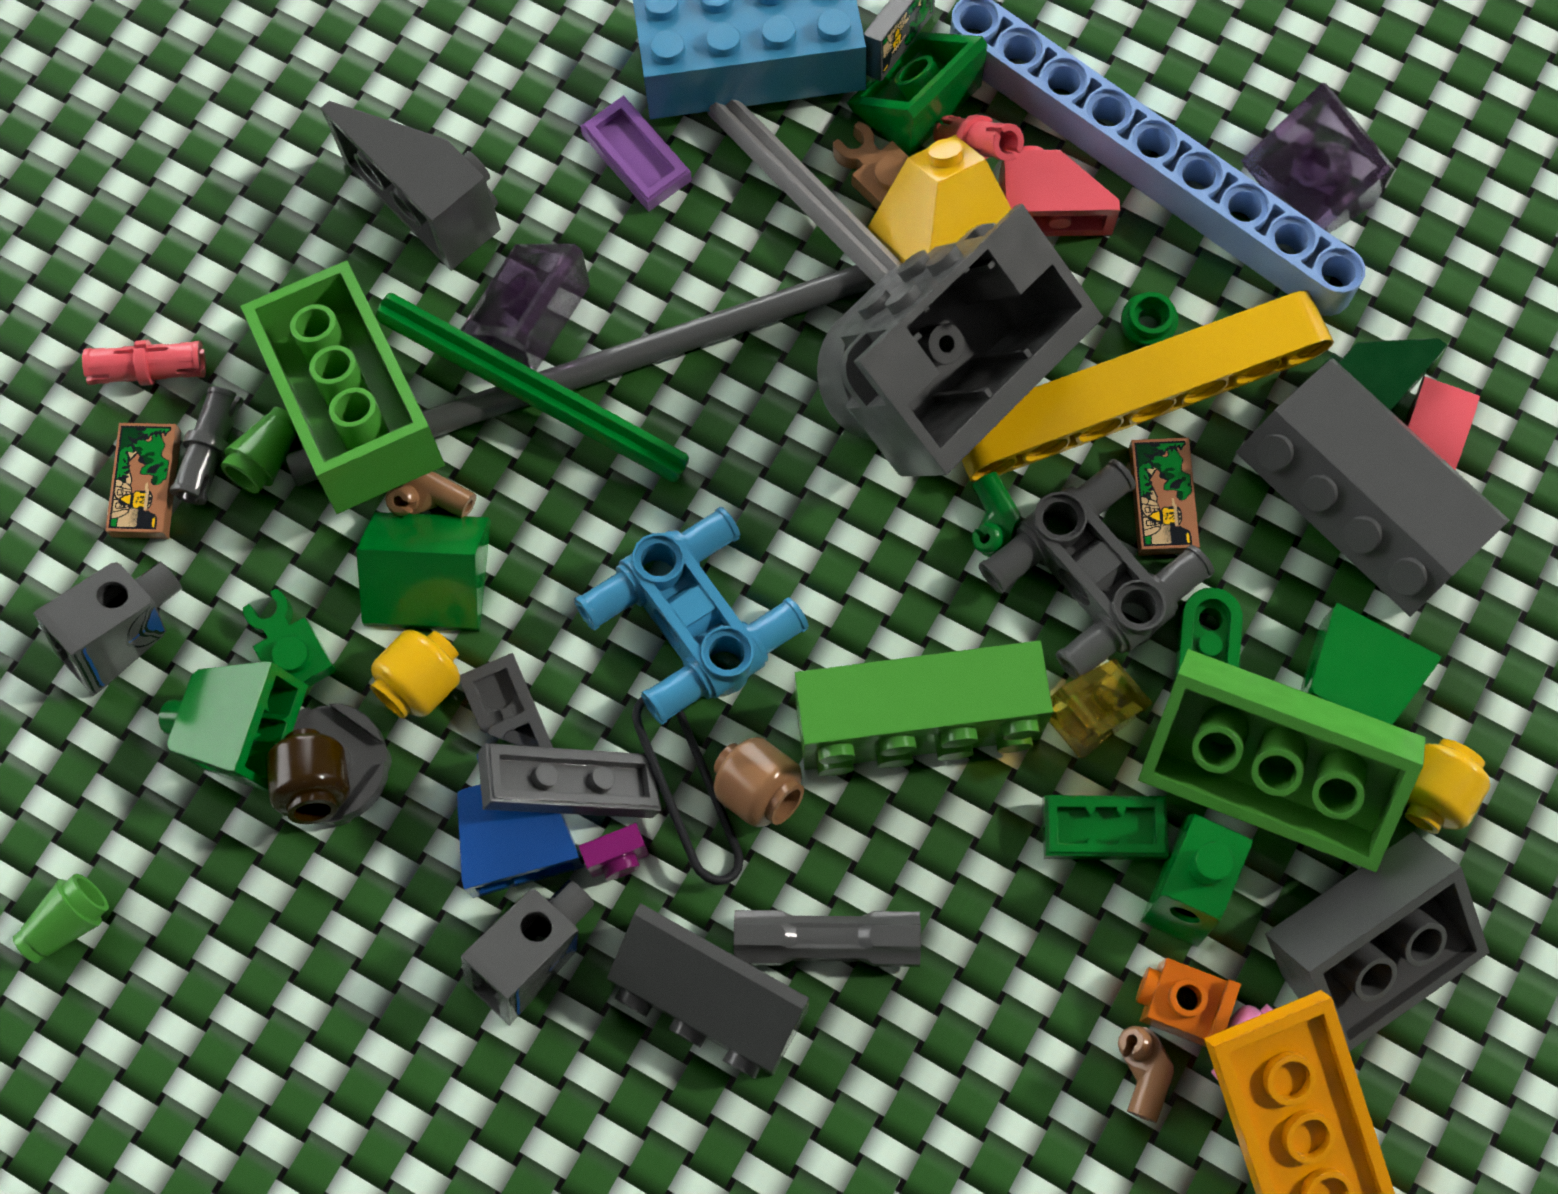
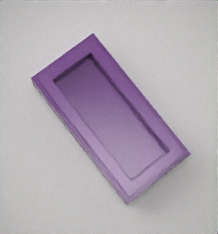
[580,95,692,212]

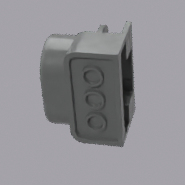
[817,204,1104,477]

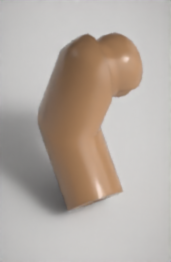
[385,472,477,518]
[1118,1026,1174,1123]

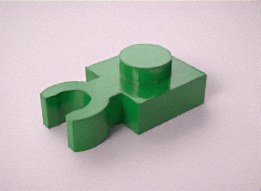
[243,589,337,688]

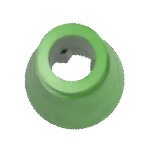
[220,407,297,493]
[13,874,109,963]

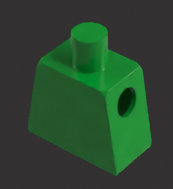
[1300,603,1442,725]
[159,661,308,792]
[1140,814,1253,947]

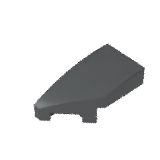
[460,653,553,748]

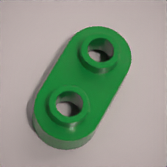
[1175,587,1243,680]

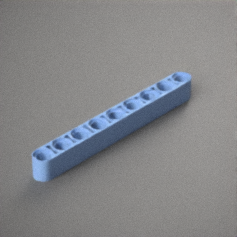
[950,0,1365,316]

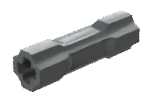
[734,910,921,967]

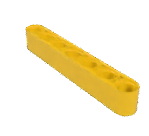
[961,291,1334,482]

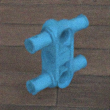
[574,507,809,725]

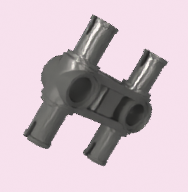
[978,459,1215,682]

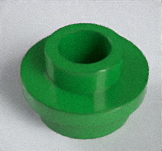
[1121,292,1178,347]

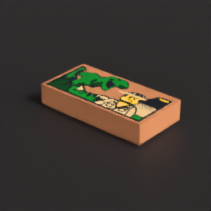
[105,423,181,539]
[1129,438,1200,556]

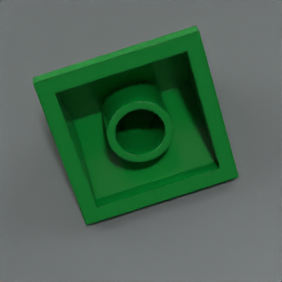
[847,32,988,157]
[356,512,491,631]

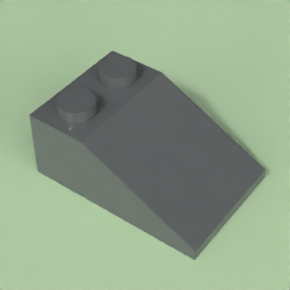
[321,101,501,271]

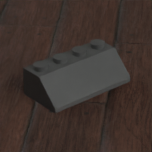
[1235,358,1510,617]

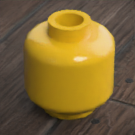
[370,630,460,719]
[1405,739,1490,834]

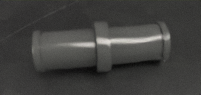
[169,386,244,505]

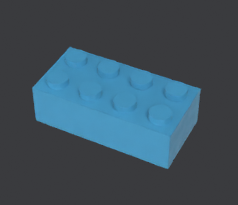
[633,0,866,119]

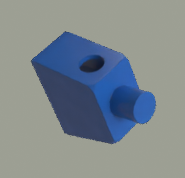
[457,754,584,898]

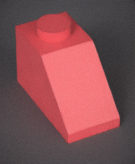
[999,146,1120,236]

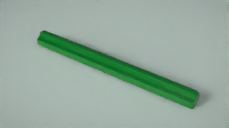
[375,293,689,482]

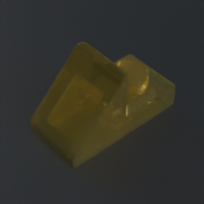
[1049,658,1153,758]

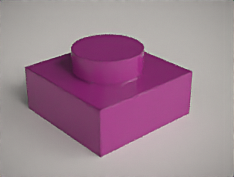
[579,823,649,881]

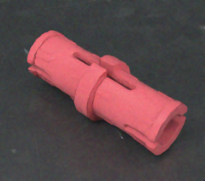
[933,114,1024,161]
[82,340,206,386]

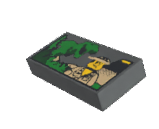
[863,0,935,81]

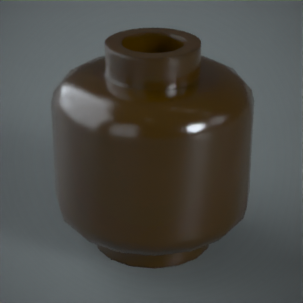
[265,728,350,824]

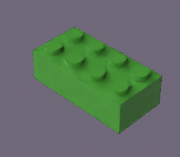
[240,260,446,514]
[795,640,1053,776]
[1138,649,1426,872]

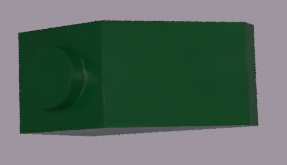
[1320,338,1448,412]

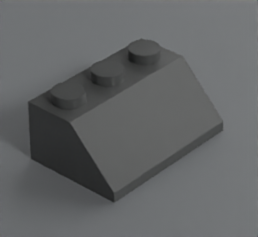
[1265,832,1490,1051]
[607,903,809,1079]

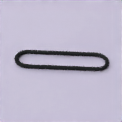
[632,697,744,885]

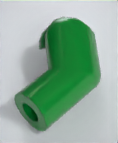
[972,472,1021,557]

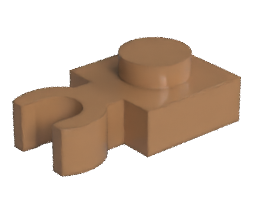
[833,121,909,210]

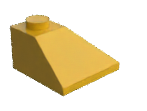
[868,135,1011,263]

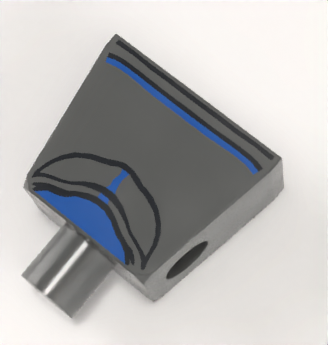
[33,561,182,696]
[461,880,595,1026]

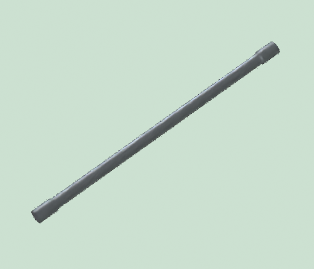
[286,265,875,487]

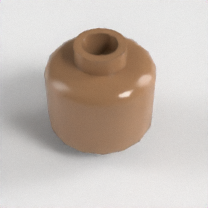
[714,737,804,828]

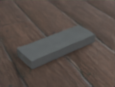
[478,743,661,818]

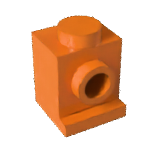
[1136,958,1241,1047]

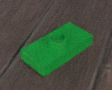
[1042,795,1169,860]

